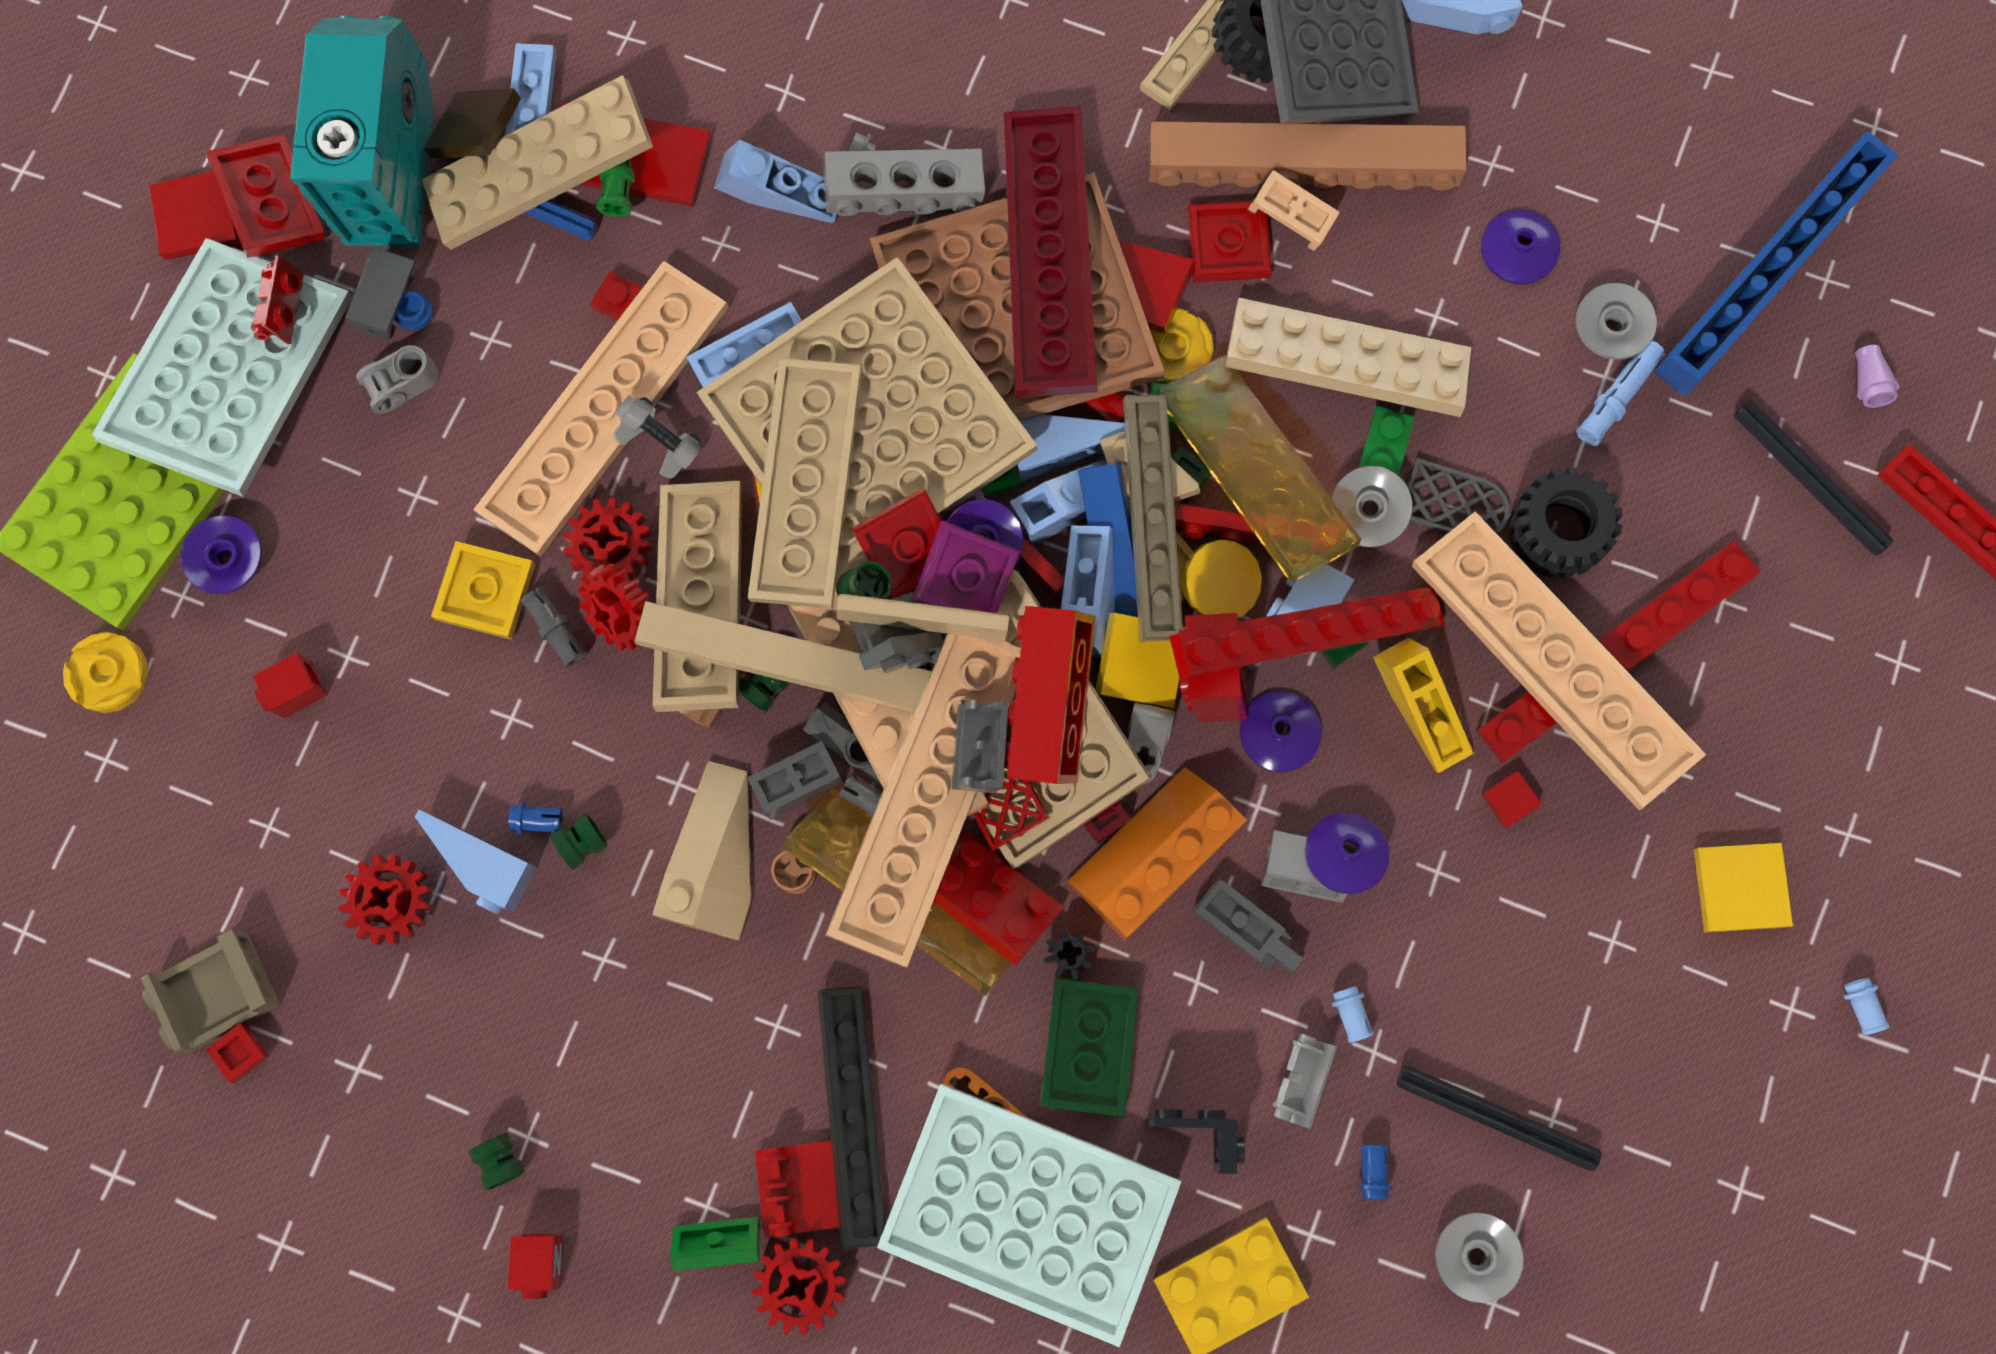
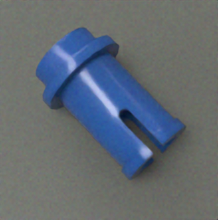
[508,801,563,834]
[1358,1145,1393,1200]

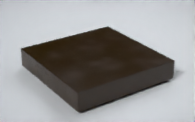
[423,88,521,158]

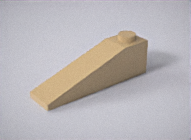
[652,761,752,941]

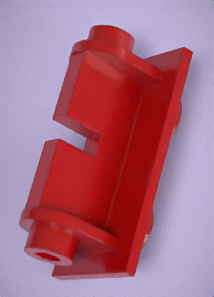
[251,255,304,344]

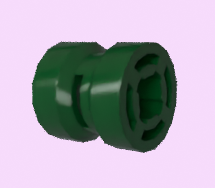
[836,561,892,599]
[739,673,791,713]
[550,813,609,870]
[468,1133,525,1191]

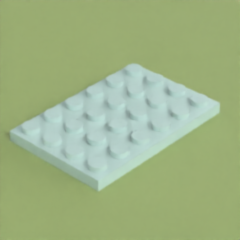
[92,238,352,497]
[877,1083,1182,1347]

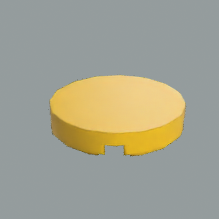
[1150,308,1213,386]
[1181,540,1262,618]
[63,632,149,713]

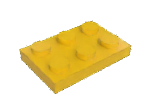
[1152,1217,1309,1354]

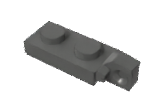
[859,632,946,673]
[1193,878,1304,974]

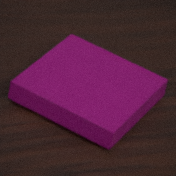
[912,521,1020,613]

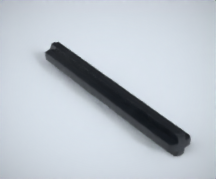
[1734,400,1893,556]
[1397,1066,1602,1171]

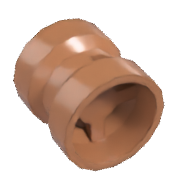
[771,849,817,894]

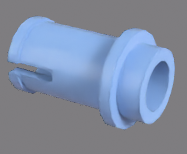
[1843,978,1890,1035]
[1332,986,1375,1043]

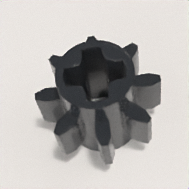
[1044,928,1095,981]

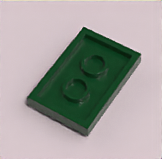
[1040,978,1139,1117]

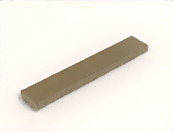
[1123,394,1183,642]

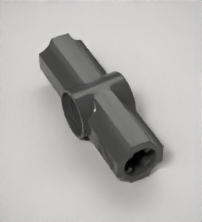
[803,702,884,790]

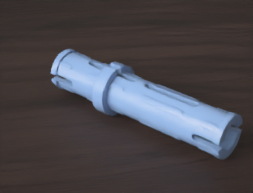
[1576,341,1666,446]

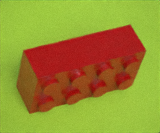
[1004,606,1096,784]

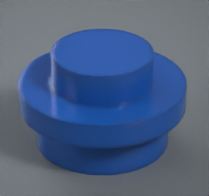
[394,292,433,331]

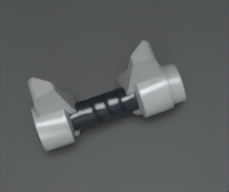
[613,395,701,479]

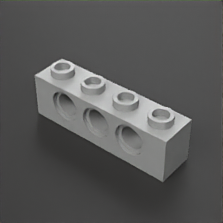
[823,149,985,216]

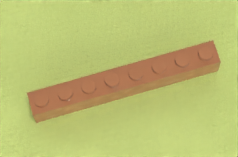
[1149,122,1466,190]

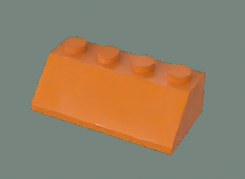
[1067,767,1247,941]

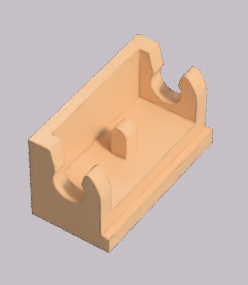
[1248,170,1340,251]

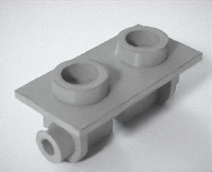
[1272,1034,1337,1129]

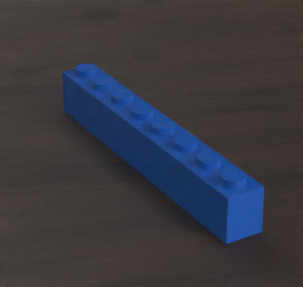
[1654,130,1898,397]

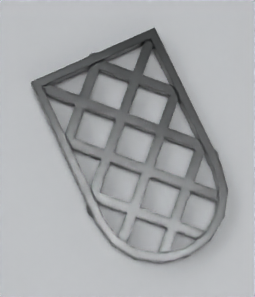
[1407,458,1509,534]

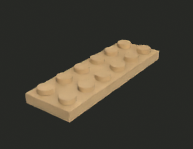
[422,75,653,250]
[1224,298,1471,417]
[748,358,862,609]
[652,481,742,712]

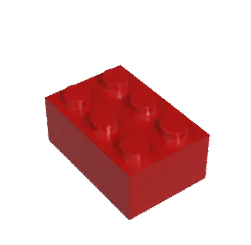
[1178,613,1248,722]

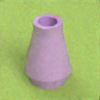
[1855,345,1900,408]

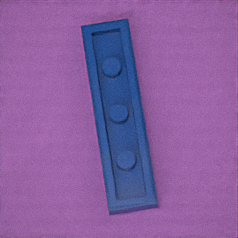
[1078,462,1138,617]

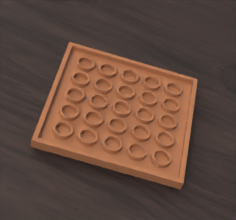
[870,172,1164,421]

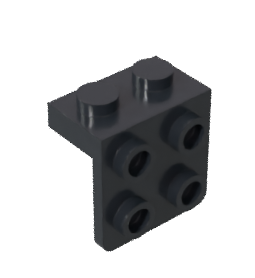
[1146,1109,1245,1174]

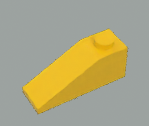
[1373,638,1474,773]

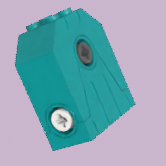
[290,15,434,248]

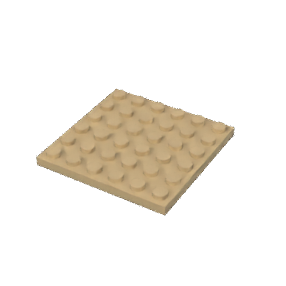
[696,257,1038,584]

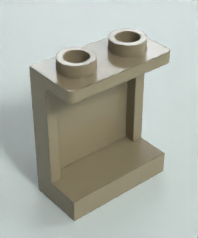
[141,929,281,1053]

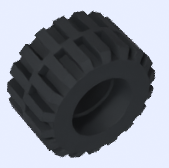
[1211,0,1273,84]
[1509,467,1623,579]

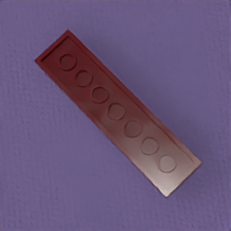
[1004,106,1098,398]

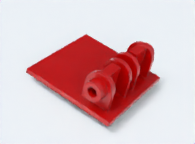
[755,1141,839,1238]

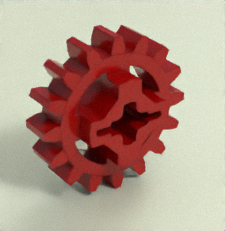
[563,498,653,578]
[577,564,649,651]
[339,854,433,945]
[752,1237,847,1335]

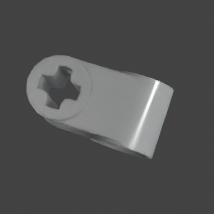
[356,345,440,414]
[1126,701,1175,785]

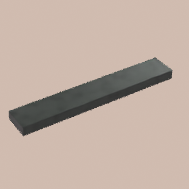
[817,986,885,1250]

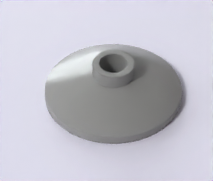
[1576,283,1657,360]
[1330,466,1412,547]
[1435,1213,1524,1303]

